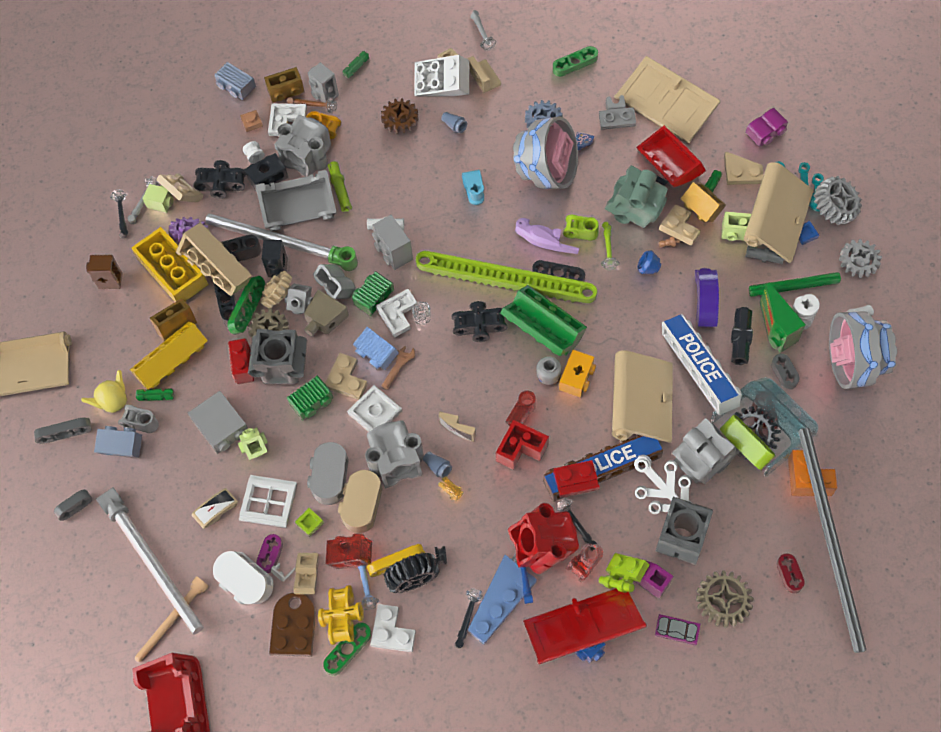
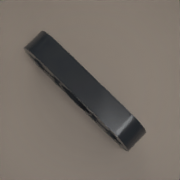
[532,260,585,282]

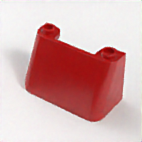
[132,653,210,732]

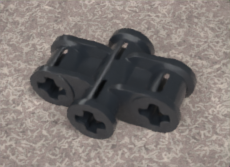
[193,160,246,199]
[452,301,508,342]

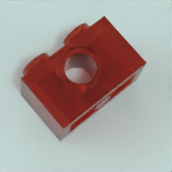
[325,533,372,570]

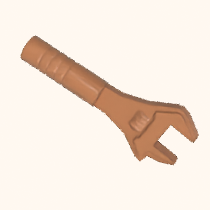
[381,346,415,390]

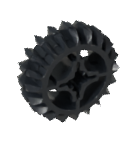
[729,406,781,460]
[384,553,440,593]

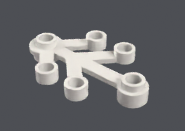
[634,455,693,514]

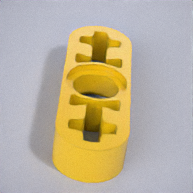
[367,544,425,577]

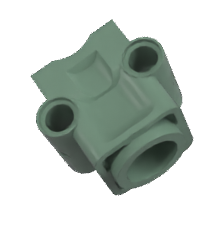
[605,165,668,228]

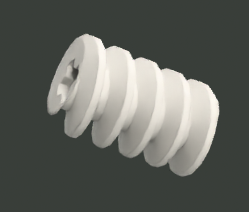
[792,294,820,330]

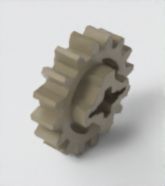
[248,308,289,339]

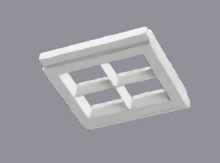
[239,475,297,528]

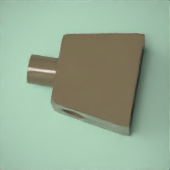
[304,289,349,337]

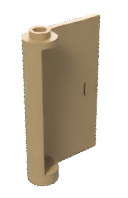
[744,162,814,263]
[0,331,72,396]
[612,350,673,443]

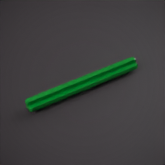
[749,272,841,296]

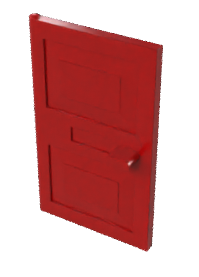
[523,588,647,665]

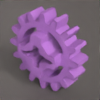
[168,217,208,245]

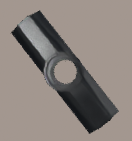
[731,307,753,365]

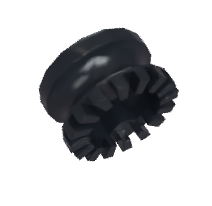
[435,546,447,565]

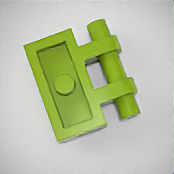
[599,553,649,593]

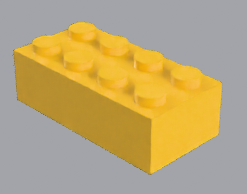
[131,227,209,302]

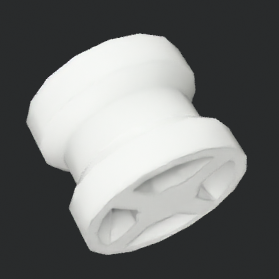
[243,141,265,164]

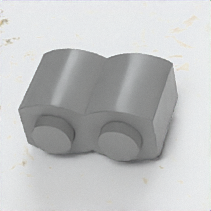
[313,264,356,299]

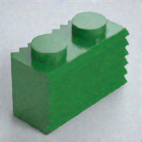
[352,271,394,316]
[287,375,333,420]

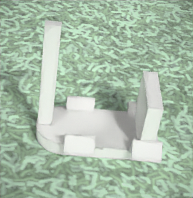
[271,563,296,582]

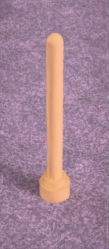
[135,576,209,662]

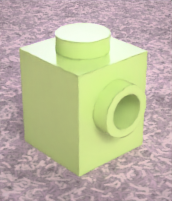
[142,184,174,213]

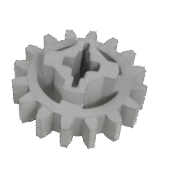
[839,239,882,278]

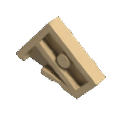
[724,152,764,185]

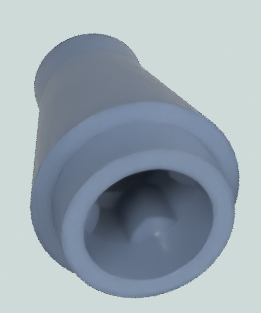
[441,112,467,133]
[423,451,452,478]

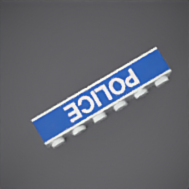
[662,314,742,415]

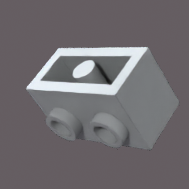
[308,62,339,105]

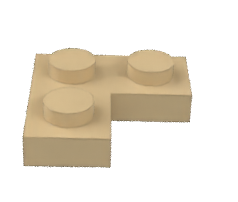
[659,205,701,246]
[325,353,367,400]

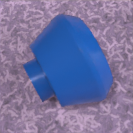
[637,250,661,275]

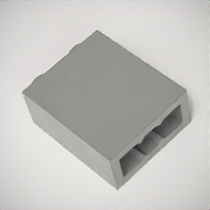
[188,391,248,454]

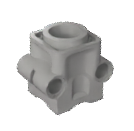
[274,115,331,177]
[672,418,740,484]
[365,421,424,489]

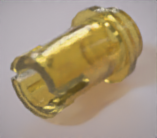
[438,476,464,501]

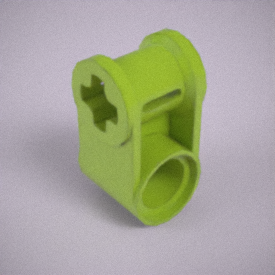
[563,215,599,241]

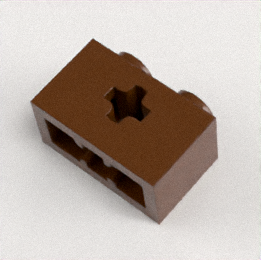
[86,255,122,289]

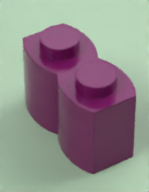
[745,108,788,147]

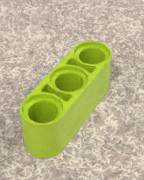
[720,414,776,470]

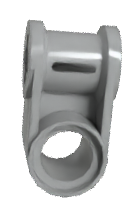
[118,405,159,433]

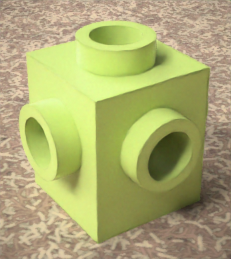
[238,428,268,460]

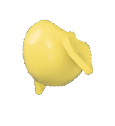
[81,370,127,413]

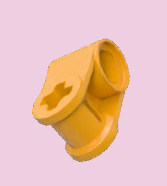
[307,111,342,139]

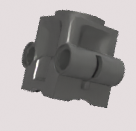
[248,329,307,385]
[656,496,713,565]

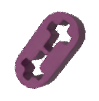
[256,534,283,573]

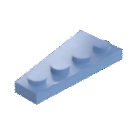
[468,555,537,645]

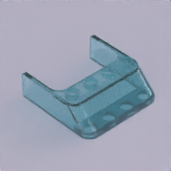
[710,377,819,477]

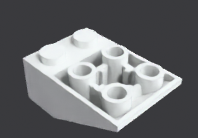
[414,55,469,96]

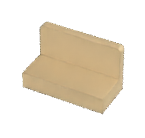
[467,56,501,93]

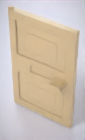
[614,56,720,144]

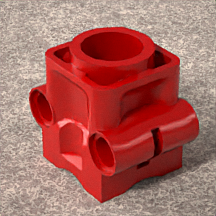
[508,503,579,574]

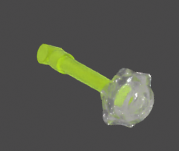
[601,222,620,271]

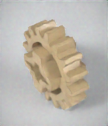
[260,271,292,309]

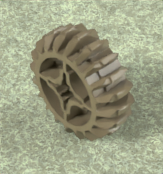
[696,570,754,628]

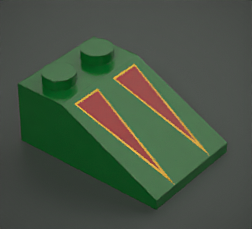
[760,282,806,353]

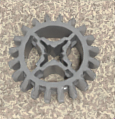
[813,176,862,225]

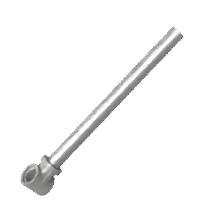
[96,487,204,635]

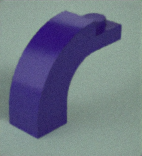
[694,268,719,327]

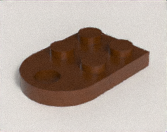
[269,593,316,657]

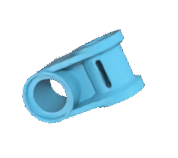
[462,170,484,205]

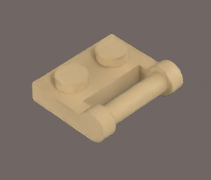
[157,173,203,202]

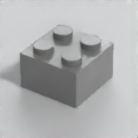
[372,215,413,270]

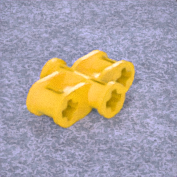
[318,585,364,645]

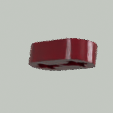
[776,553,805,593]

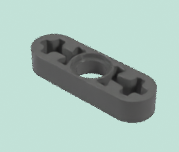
[34,418,92,444]

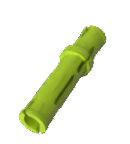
[327,161,352,212]

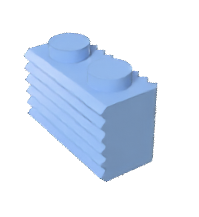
[353,327,399,370]

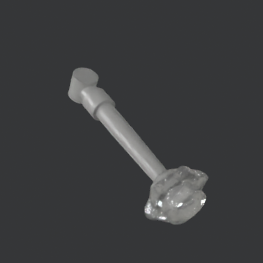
[470,10,496,51]
[127,176,160,224]

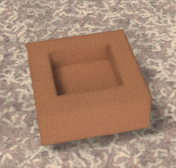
[240,110,263,132]

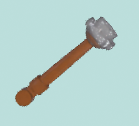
[287,97,337,114]

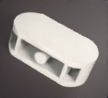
[213,551,274,604]

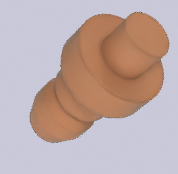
[659,236,680,248]

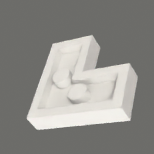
[268,103,307,136]
[376,289,418,338]
[370,604,416,652]

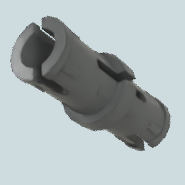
[745,245,784,265]

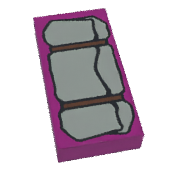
[655,614,701,646]

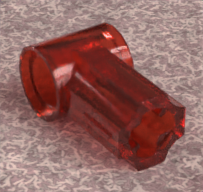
[505,390,536,426]

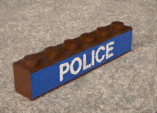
[543,434,663,502]

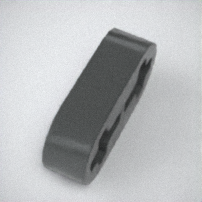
[771,354,800,389]
[54,489,92,521]

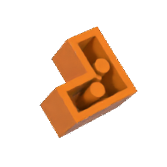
[788,450,837,496]

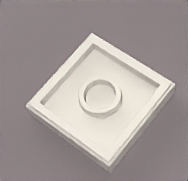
[347,385,402,432]

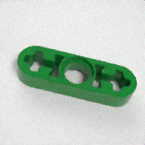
[553,46,598,77]
[323,623,372,676]

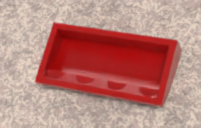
[636,125,706,187]

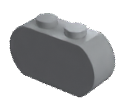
[307,442,349,505]

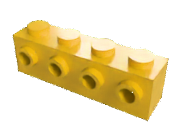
[129,322,207,390]

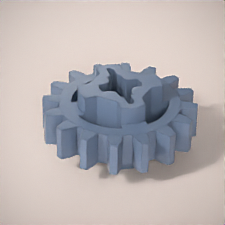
[525,100,563,128]

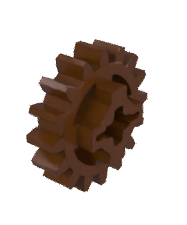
[381,98,419,134]

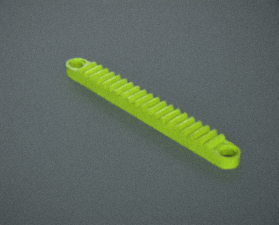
[416,251,597,303]

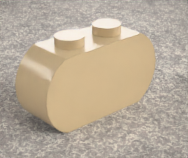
[338,470,383,533]

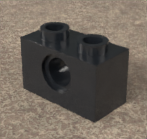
[244,153,288,192]
[261,240,288,278]

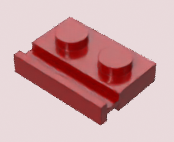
[553,460,600,498]

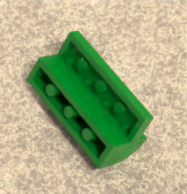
[500,285,587,356]

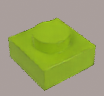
[295,508,324,537]

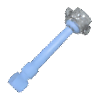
[355,551,379,610]

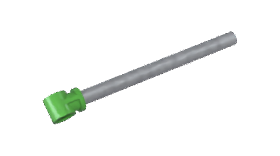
[205,213,358,271]

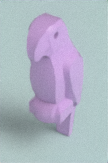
[515,218,579,254]

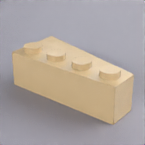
[176,222,252,296]

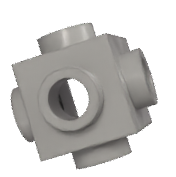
[285,283,313,314]

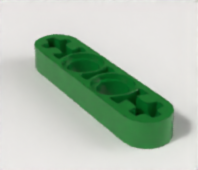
[227,275,266,335]

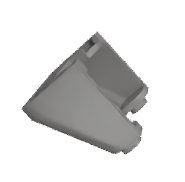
[255,170,336,231]

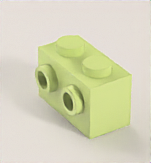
[721,212,751,241]

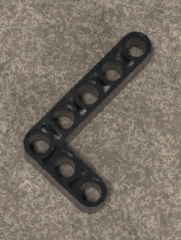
[212,234,262,328]

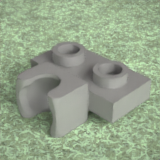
[599,95,636,130]

